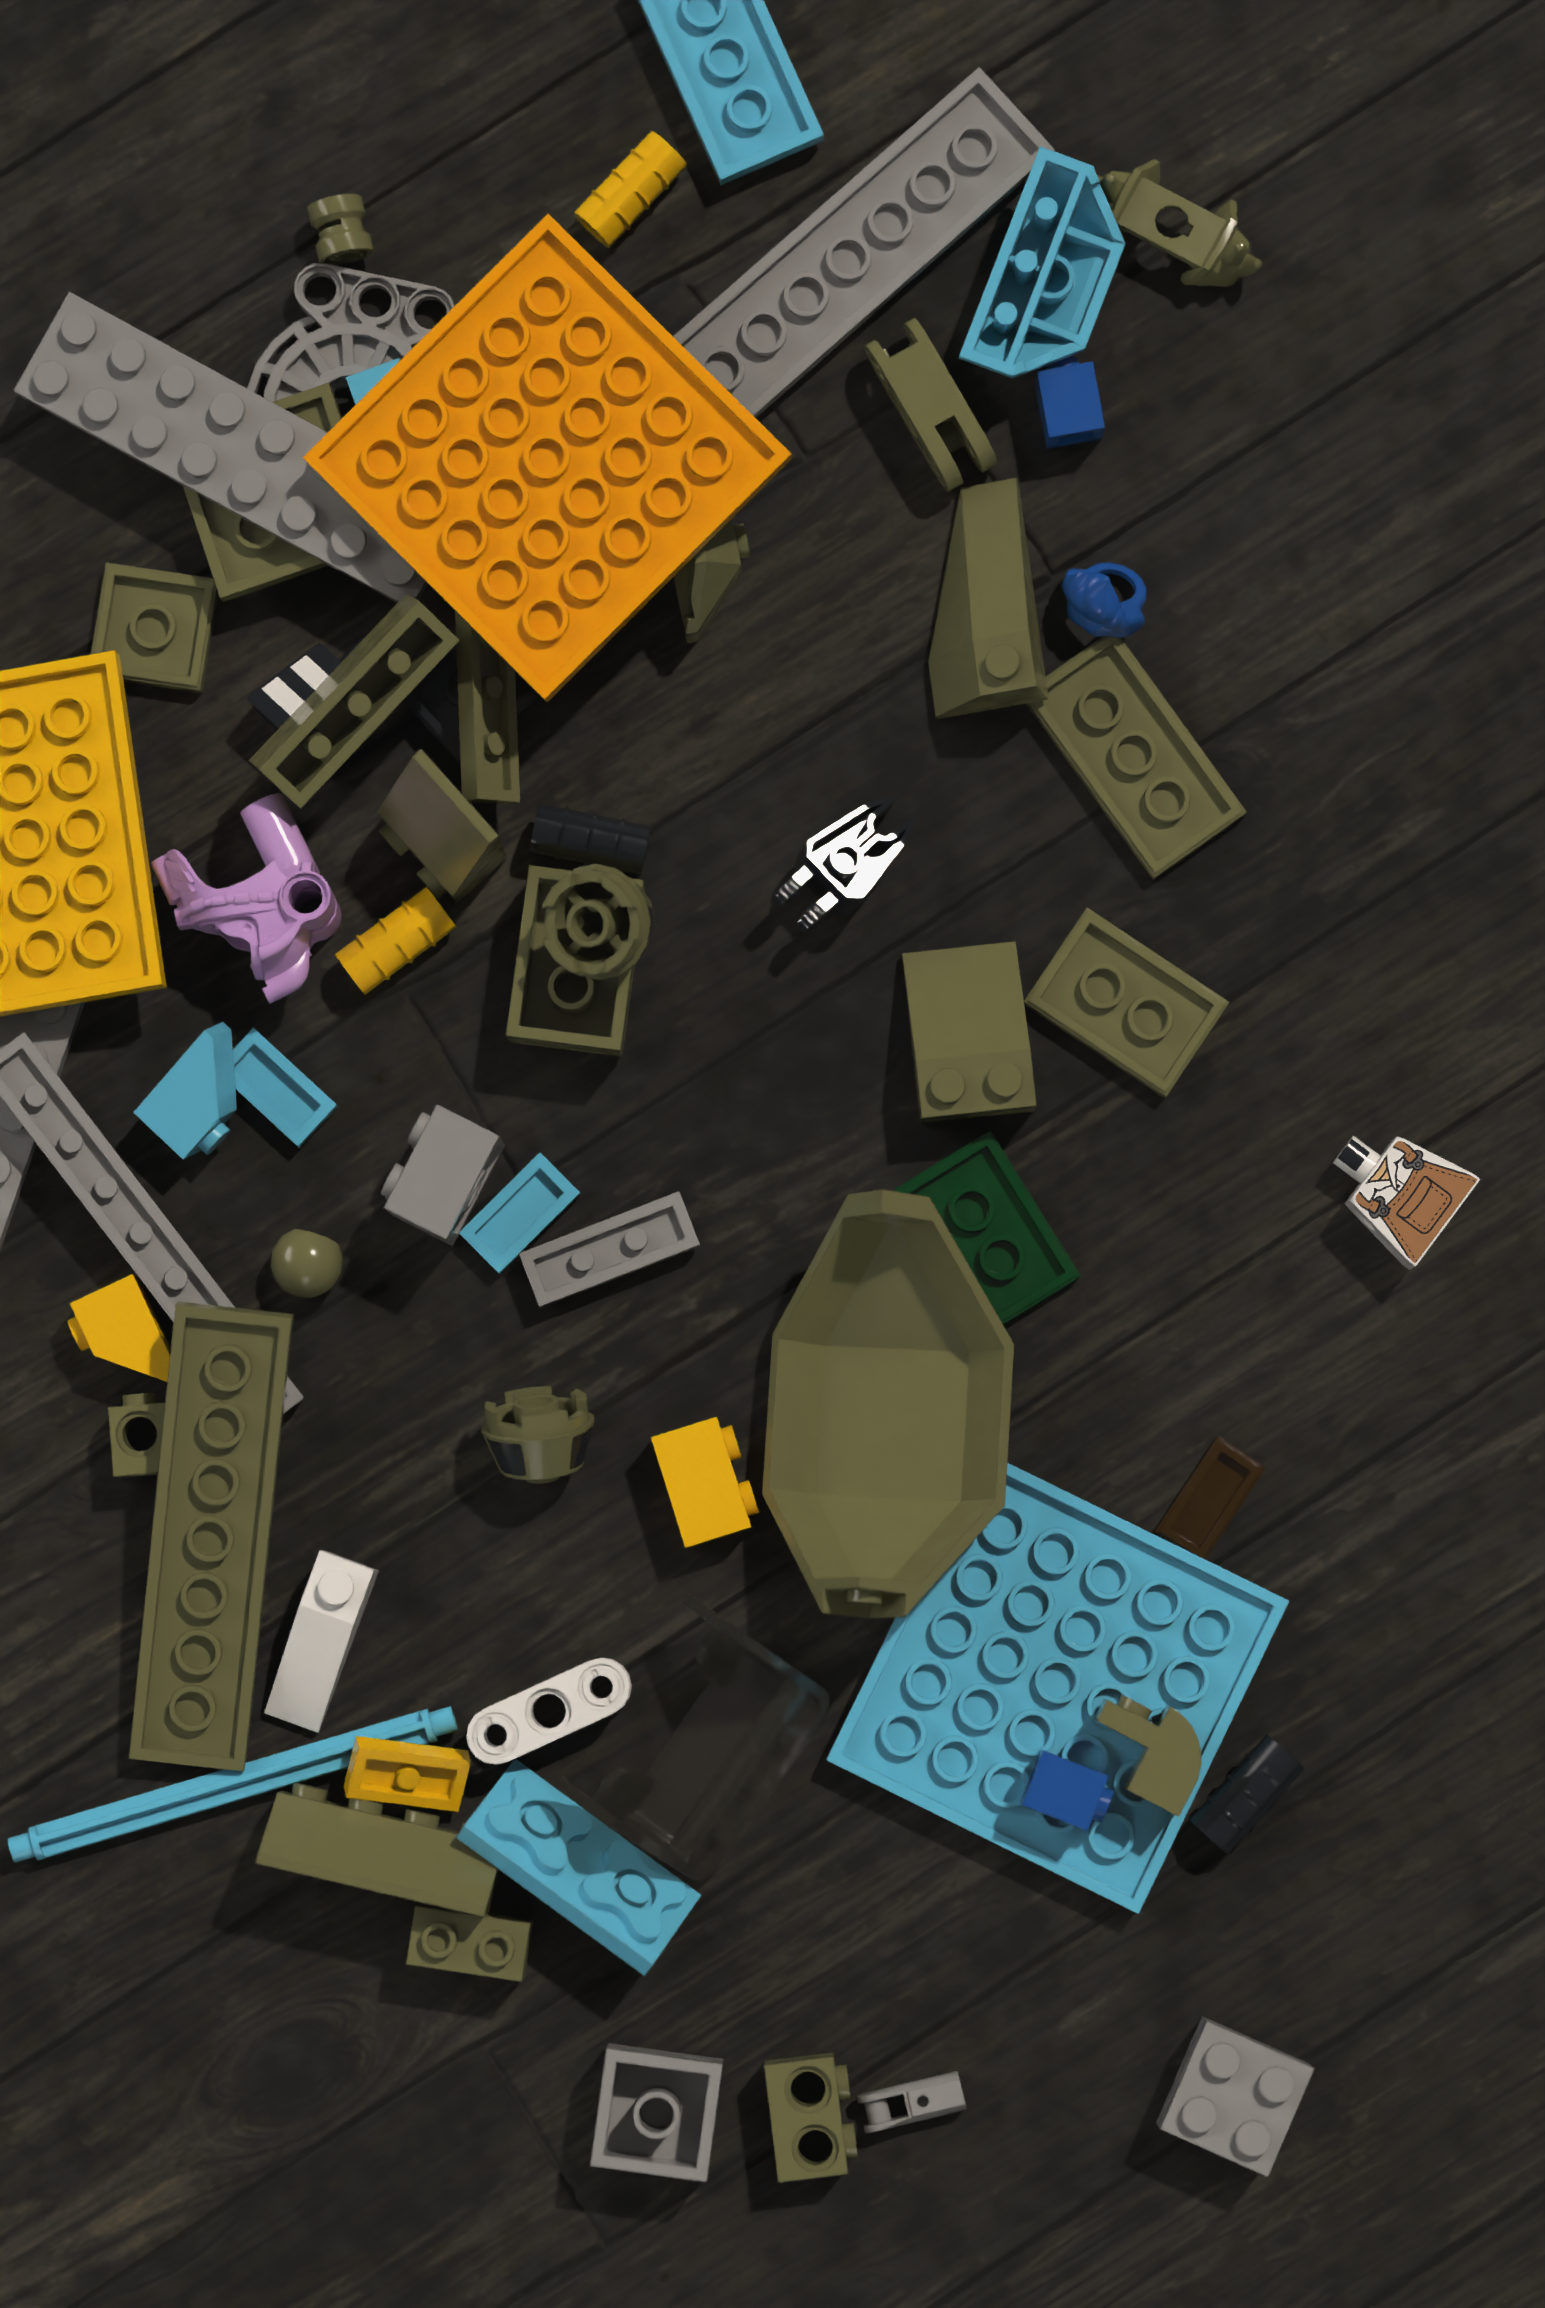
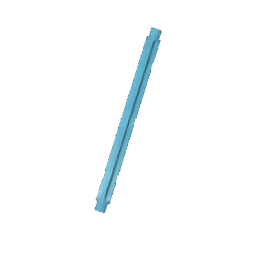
[8,1706,458,1863]

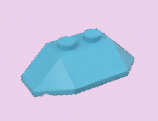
[959,146,1125,378]

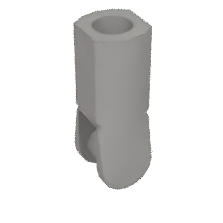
[856,2071,967,2133]

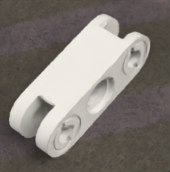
[466,1658,632,1765]

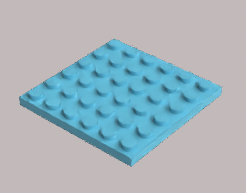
[826,1463,1289,1914]

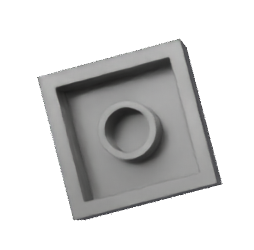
[381,1105,505,1246]
[1156,2016,1314,2177]
[590,2043,723,2182]

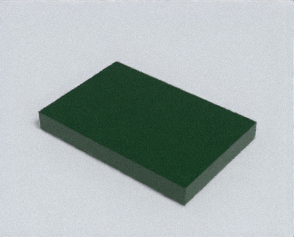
[893,1130,1081,1324]

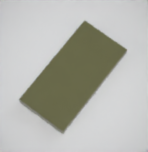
[1026,636,1247,880]

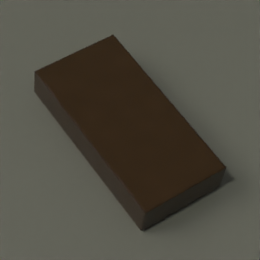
[1154,1436,1266,1560]

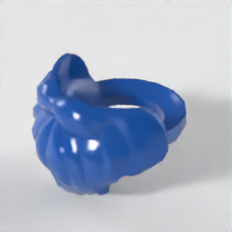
[1061,562,1147,638]

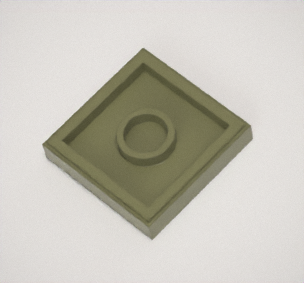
[91,563,218,693]

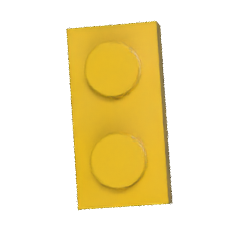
[344,1736,471,1812]

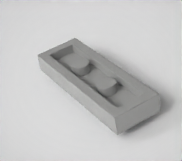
[519,1191,700,1308]

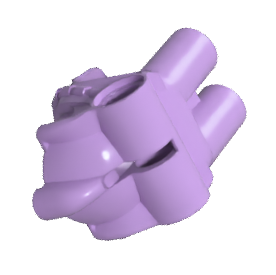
[151,793,342,1004]

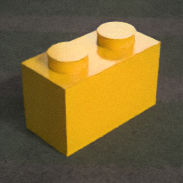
[651,1417,759,1548]

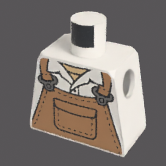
[1333,1136,1480,1270]

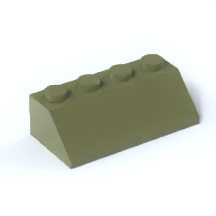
[256,1783,500,1917]

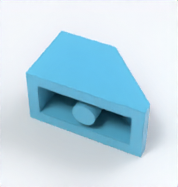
[133,1022,237,1159]

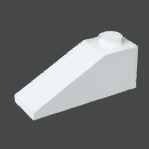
[264,1550,379,1733]

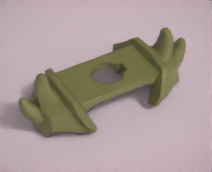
[1097,159,1262,287]

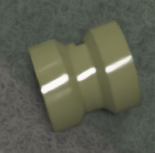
[307,194,374,266]

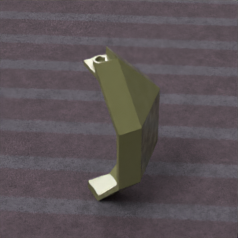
[762,1190,1014,1618]

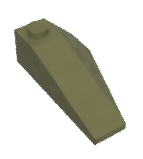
[928,478,1049,719]

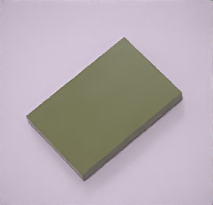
[1024,908,1229,1098]

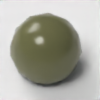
[270,1229,343,1298]

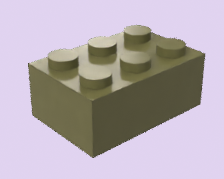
[506,865,645,1057]

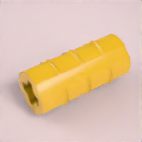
[574,131,687,248]
[335,887,457,994]

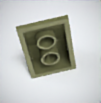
[377,749,507,903]
[902,941,1037,1124]

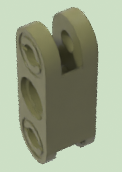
[864,318,998,492]

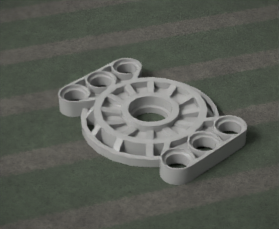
[247,263,454,402]

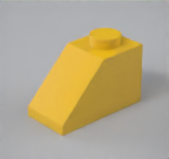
[67,1274,171,1382]

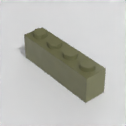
[249,594,459,809]

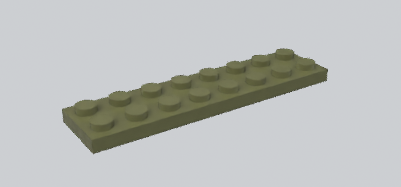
[129,1301,294,1772]

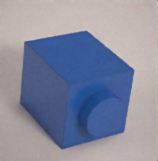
[1035,357,1105,449]
[1020,1749,1114,1831]

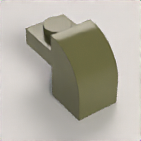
[1094,1695,1202,1817]

